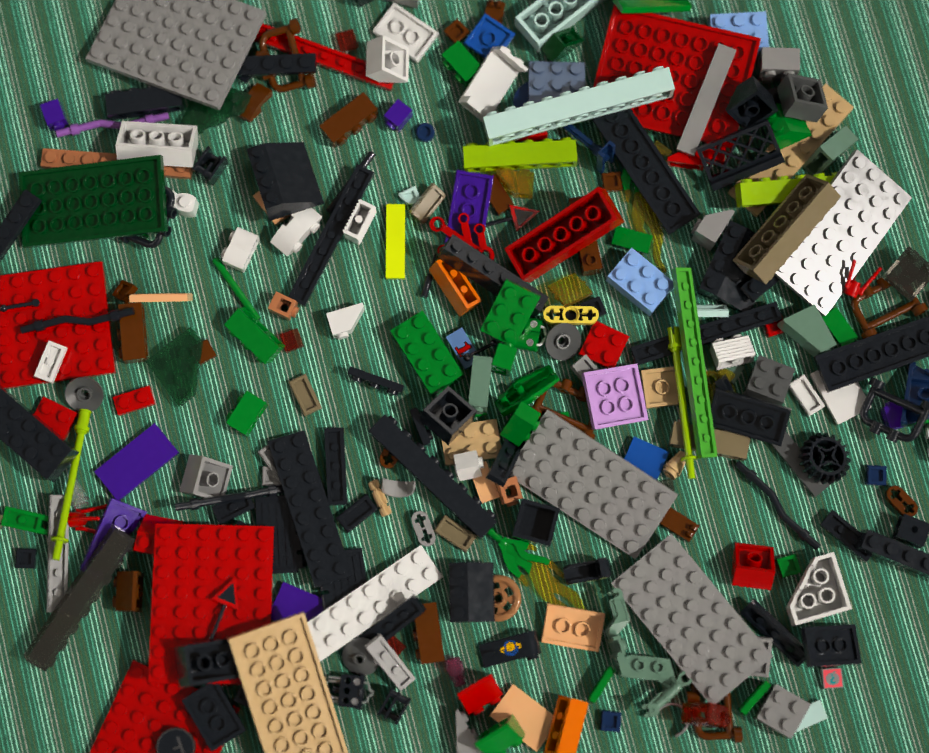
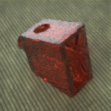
[681,702,731,728]

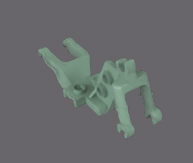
[605,588,692,718]

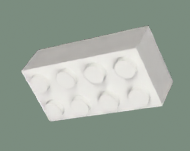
[115,121,198,168]

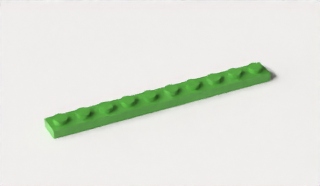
[671,267,718,459]

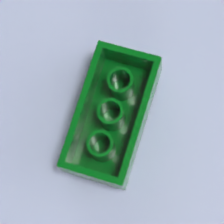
[390,310,464,398]

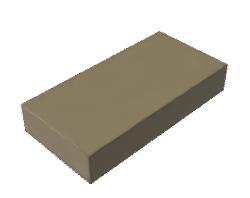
[408,183,447,224]
[289,374,322,417]
[434,515,477,553]

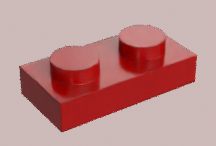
[113,385,156,416]

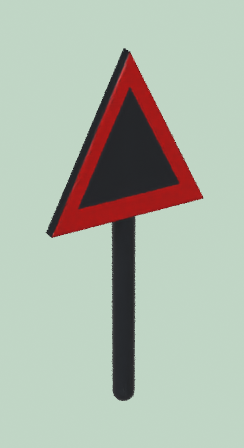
[486,205,540,232]
[209,577,239,640]

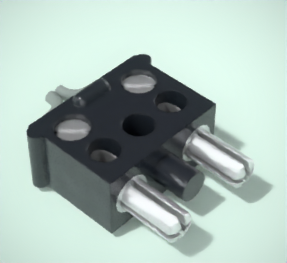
[328,674,374,710]

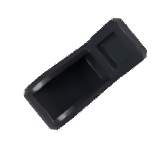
[563,558,611,585]

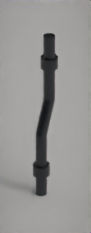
[20,307,135,334]
[734,460,821,550]
[174,484,283,511]

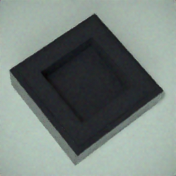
[15,548,37,569]

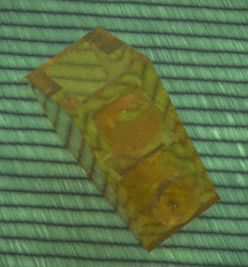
[496,168,534,199]

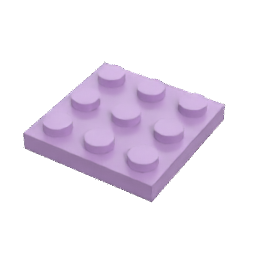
[581,364,649,430]

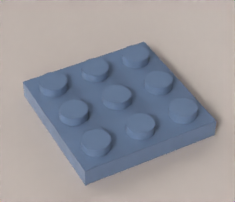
[528,61,585,103]

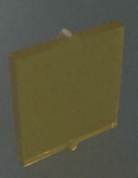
[547,273,593,308]

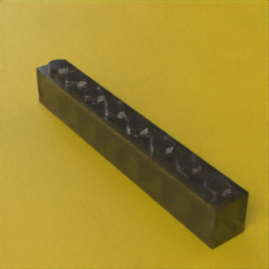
[23,524,135,672]

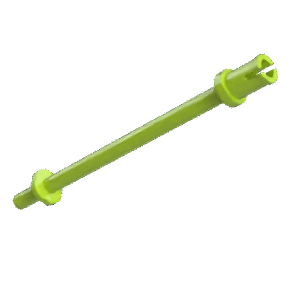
[667,326,698,479]
[51,409,91,561]

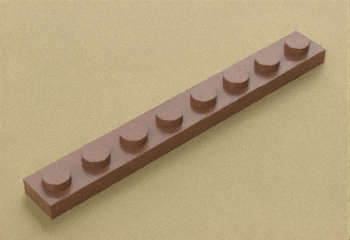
[41,148,193,179]

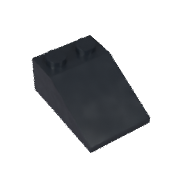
[174,639,240,688]

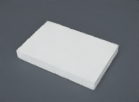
[372,2,439,64]
[810,370,872,425]

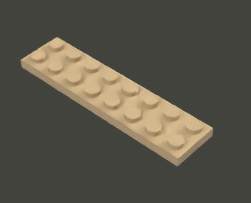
[728,83,854,217]

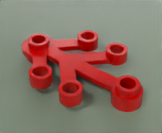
[429,213,495,260]

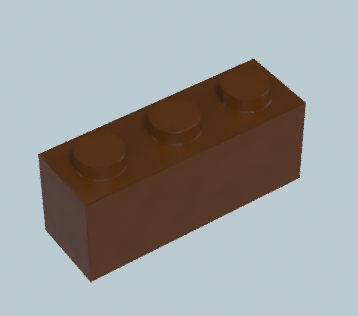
[319,92,378,148]
[117,302,149,364]
[412,602,445,664]

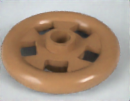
[494,575,521,622]

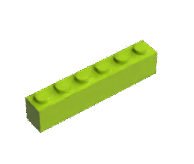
[463,137,577,172]
[735,172,838,208]

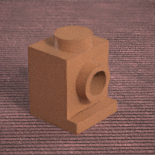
[268,291,299,321]
[495,476,523,507]

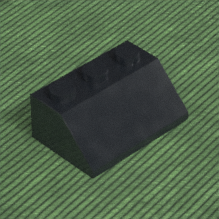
[449,562,495,623]

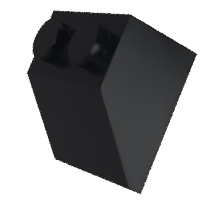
[726,76,778,128]

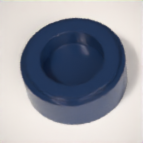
[416,123,435,143]

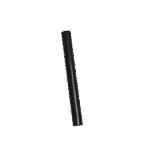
[326,151,376,214]

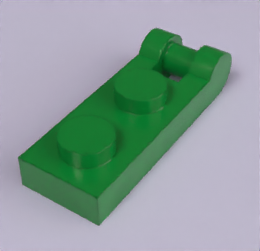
[1,506,49,536]

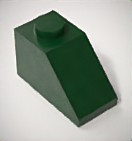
[541,27,584,62]

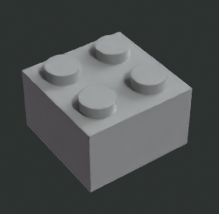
[756,47,800,84]
[754,684,811,739]

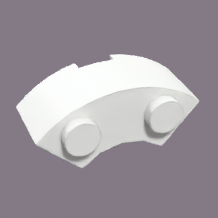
[270,208,322,256]

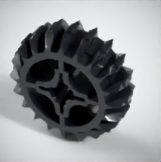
[798,433,851,484]

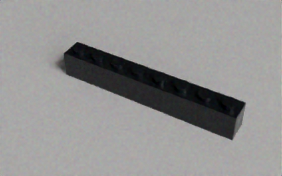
[369,414,497,539]

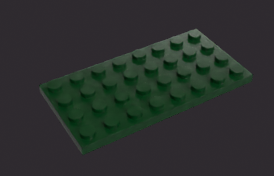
[18,155,168,248]

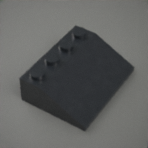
[246,142,324,221]
[697,221,756,313]

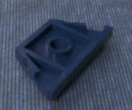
[901,362,929,426]

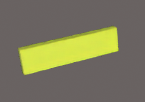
[386,204,405,279]

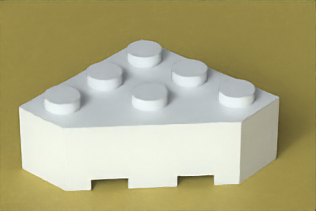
[786,552,852,626]

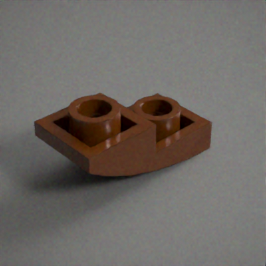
[235,82,273,123]

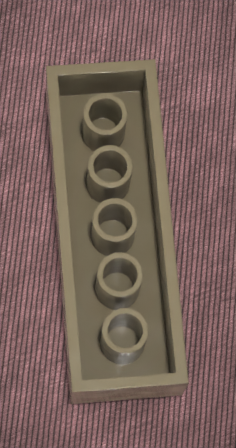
[733,174,841,284]

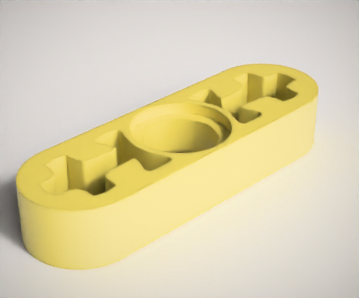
[543,306,599,325]

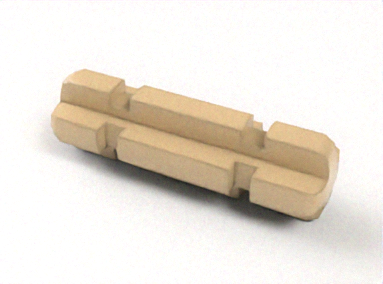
[368,479,392,517]

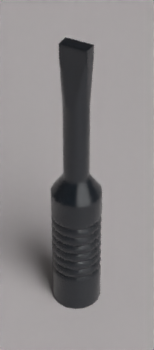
[420,254,437,298]

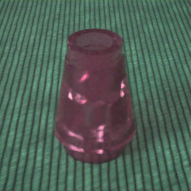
[444,656,466,687]

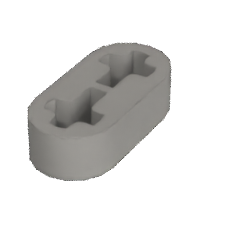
[411,511,436,547]

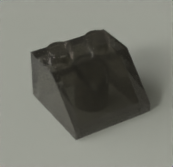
[882,246,929,302]

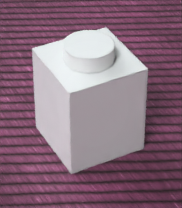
[454,450,484,481]

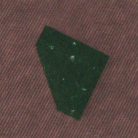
[180,88,251,135]
[145,326,203,407]

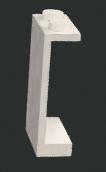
[458,46,528,122]

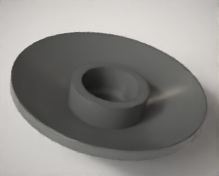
[545,323,581,361]
[65,377,104,411]
[342,637,379,675]

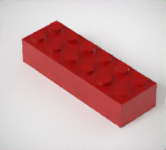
[504,187,624,283]

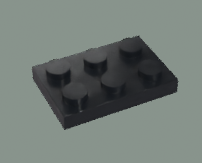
[801,624,862,668]
[182,684,247,752]

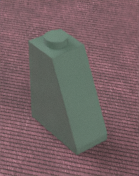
[802,126,858,176]
[777,304,837,357]
[468,355,493,414]

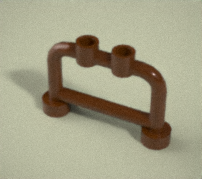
[256,18,317,93]
[851,276,928,339]
[532,378,595,439]
[687,683,743,743]

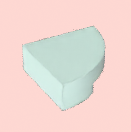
[398,186,420,205]

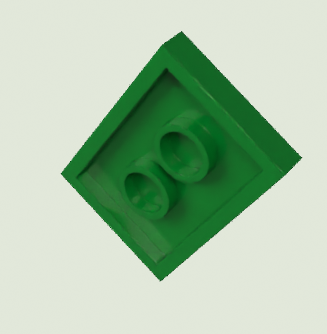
[480,279,540,347]

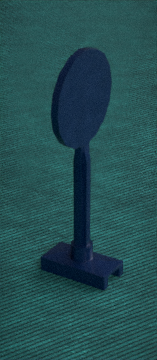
[513,82,616,173]

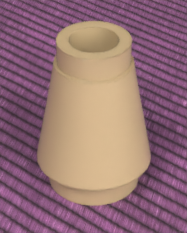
[662,451,686,480]

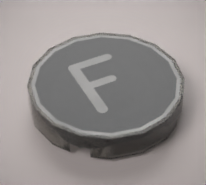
[156,727,197,753]

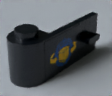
[478,630,542,668]

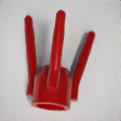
[843,259,882,298]
[68,504,107,534]

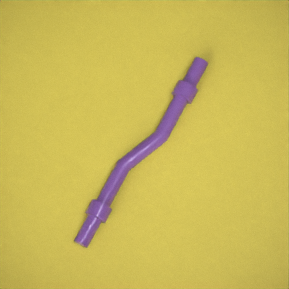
[56,112,169,137]

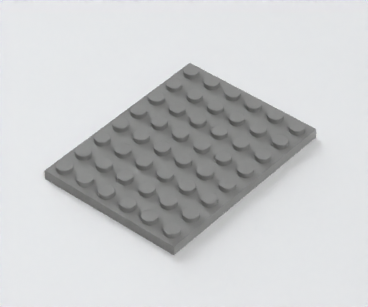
[85,0,267,111]

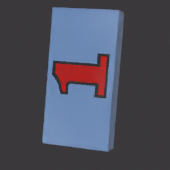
[446,327,479,370]

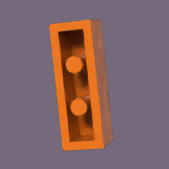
[429,259,482,317]
[544,695,589,753]

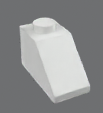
[326,302,365,340]

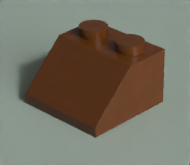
[112,571,144,613]

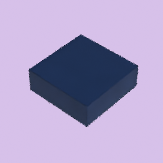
[866,465,887,486]
[600,710,622,733]

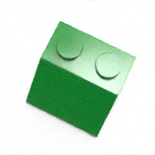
[765,103,812,150]
[474,714,525,753]

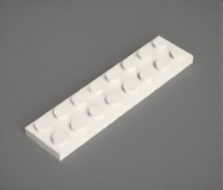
[307,545,443,661]

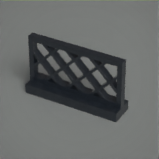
[696,118,785,191]

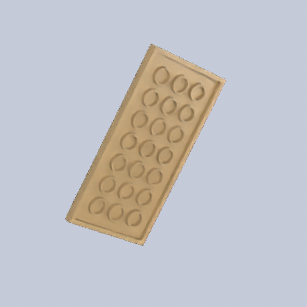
[227,612,348,753]

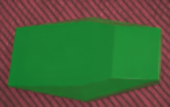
[494,365,560,417]

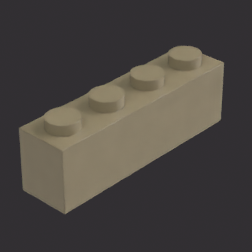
[668,419,750,461]

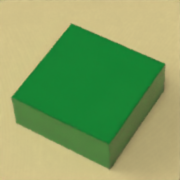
[776,554,801,578]

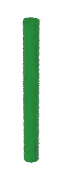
[212,257,261,320]

